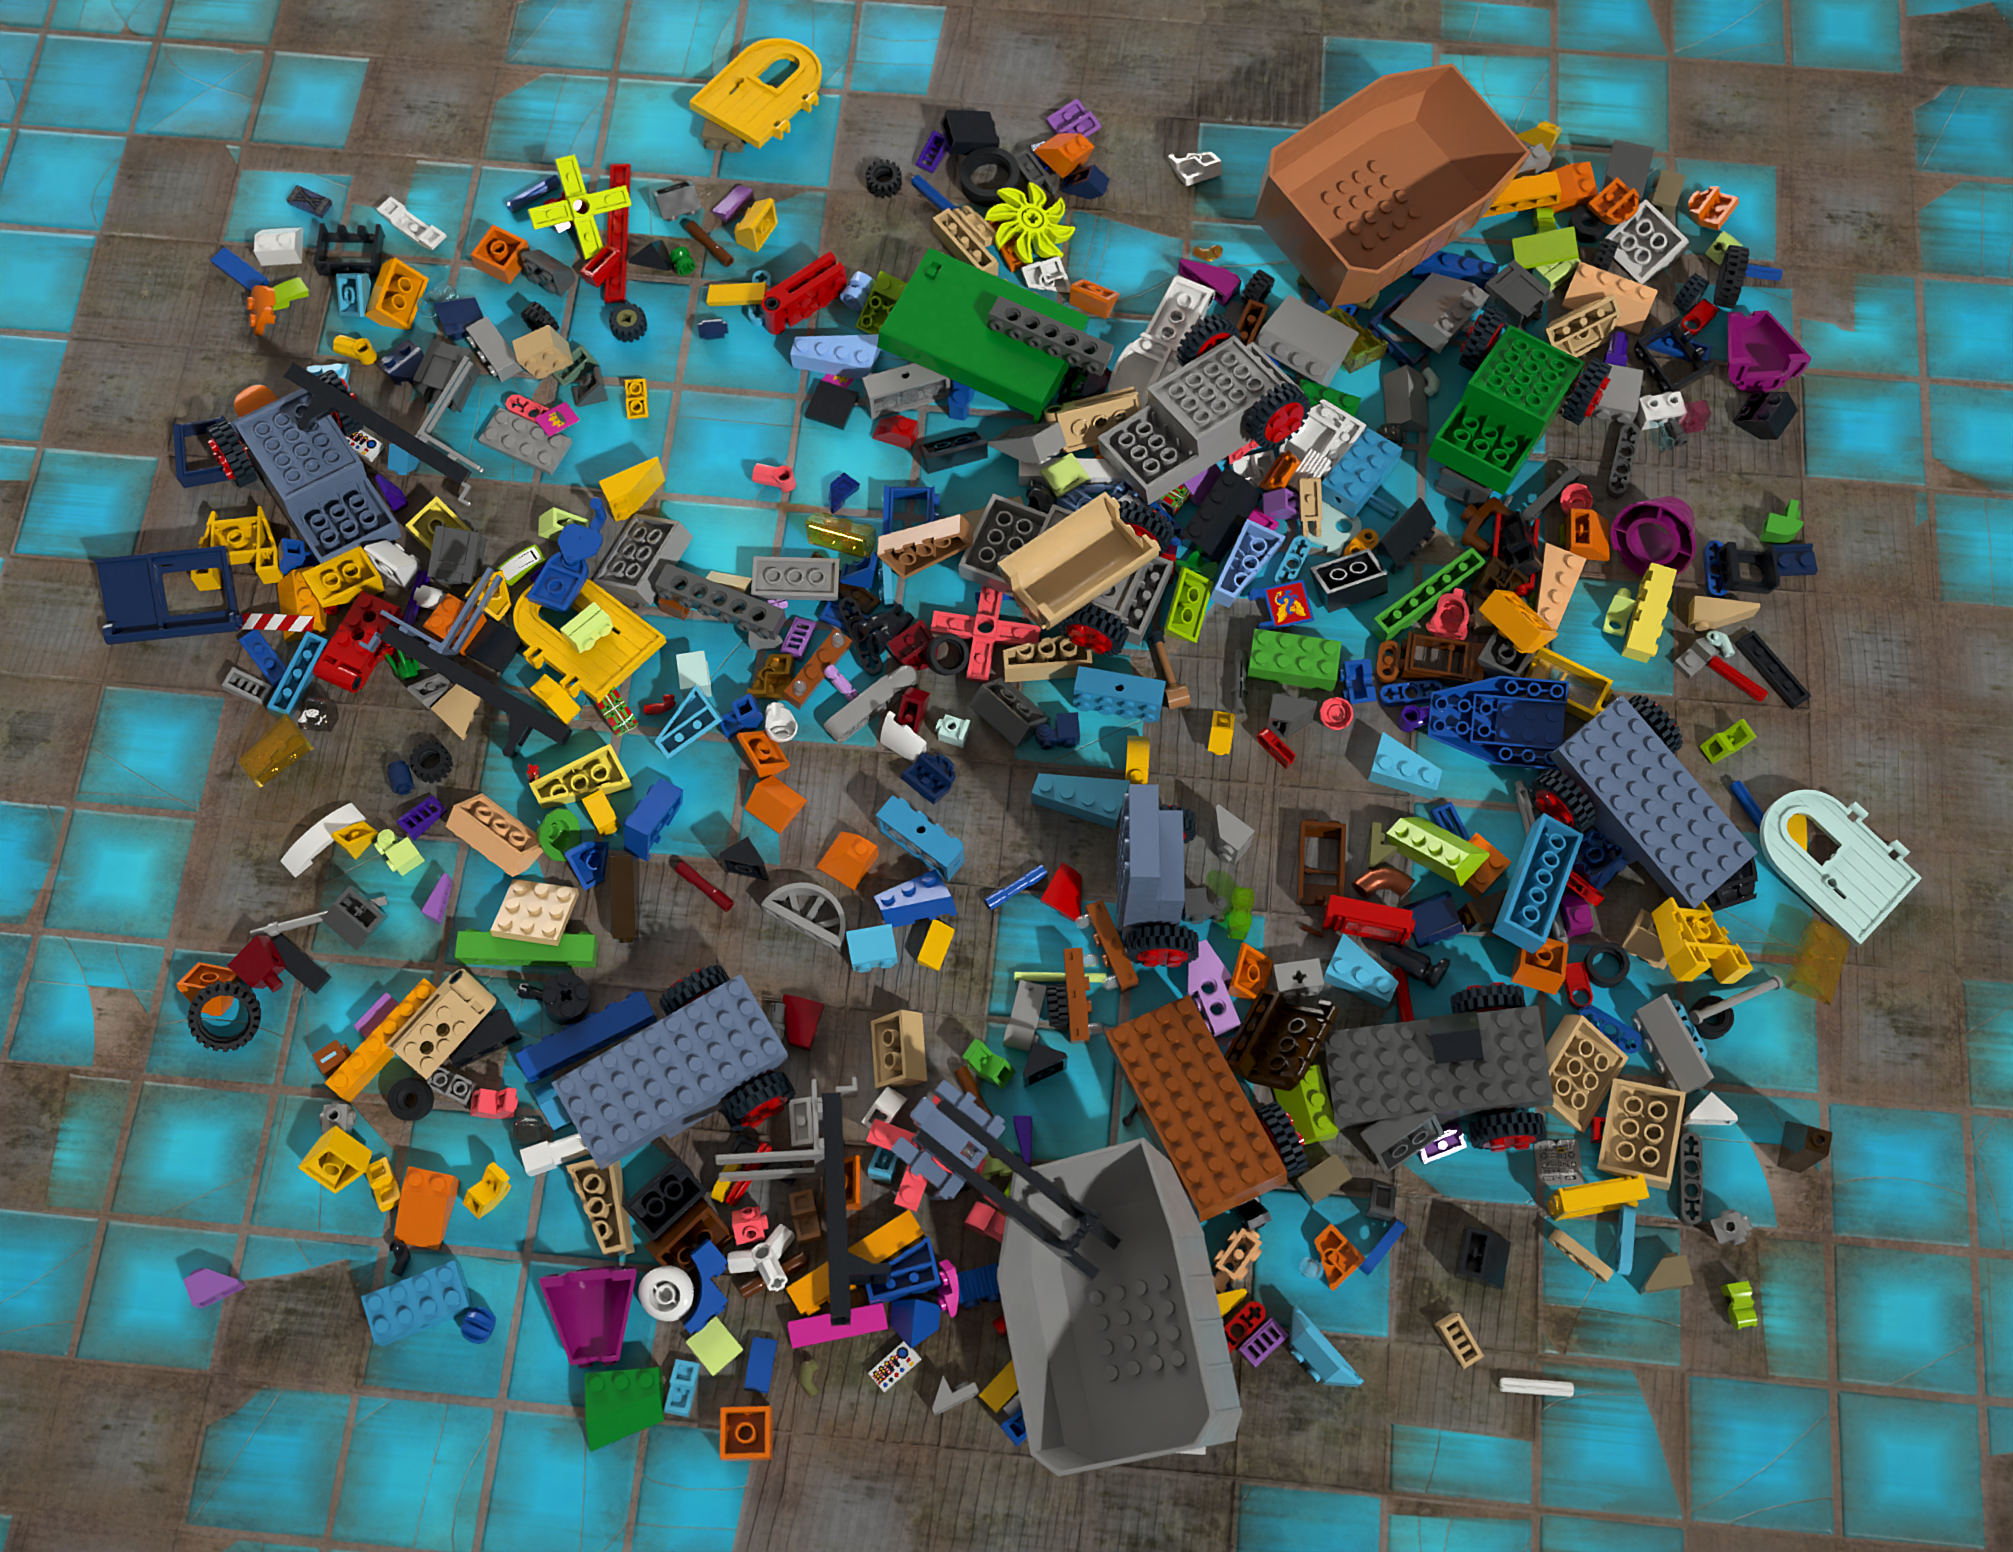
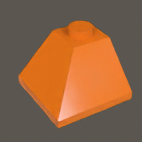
[817,831,879,891]
[177,962,241,1016]

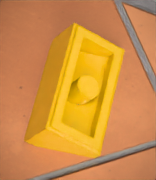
[917,919,955,971]

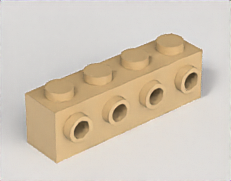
[932,208,999,276]

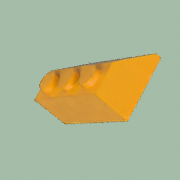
[364,257,429,331]
[277,566,328,643]
[1478,589,1558,653]

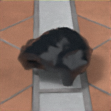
[1026,478,1058,514]

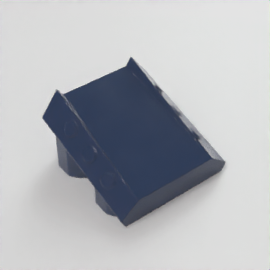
[433,296,484,341]
[1573,828,1628,890]
[1402,890,1464,948]

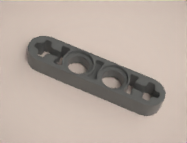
[1606,424,1640,499]
[1522,466,1582,526]
[1677,1132,1703,1226]

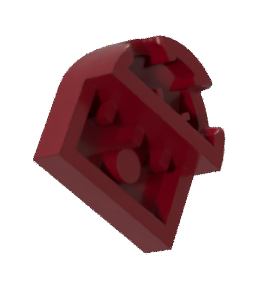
[885,619,939,671]

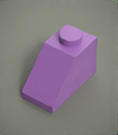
[1262,488,1300,520]
[183,1268,246,1309]

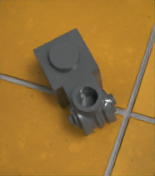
[1183,888,1230,924]

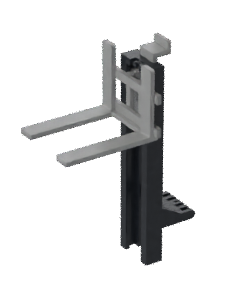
[284,356,485,507]
[715,1077,891,1326]

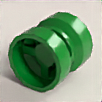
[669,247,696,276]

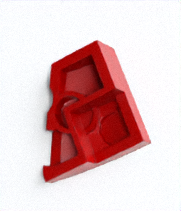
[1041,862,1082,925]

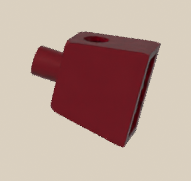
[227,935,285,992]

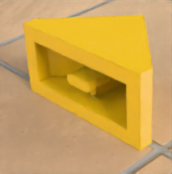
[331,820,379,860]

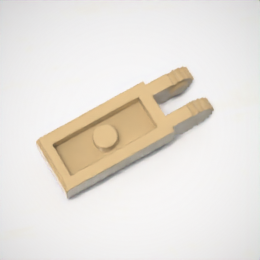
[952,205,997,247]
[1298,477,1323,538]

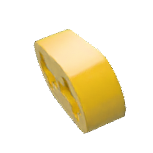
[711,1164,742,1202]

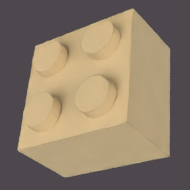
[512,325,574,379]

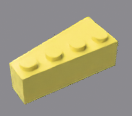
[1621,563,1677,663]
[529,744,632,809]

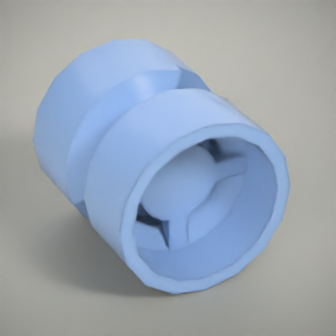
[840,272,875,311]

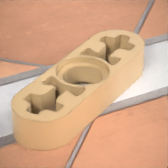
[1548,1229,1613,1283]

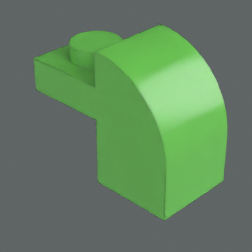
[1760,499,1804,545]
[962,1038,1016,1090]

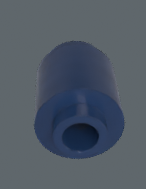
[698,317,728,340]
[387,761,414,795]

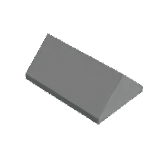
[1382,365,1429,432]

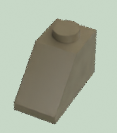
[1639,1252,1693,1295]

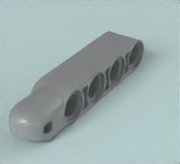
[824,665,917,744]

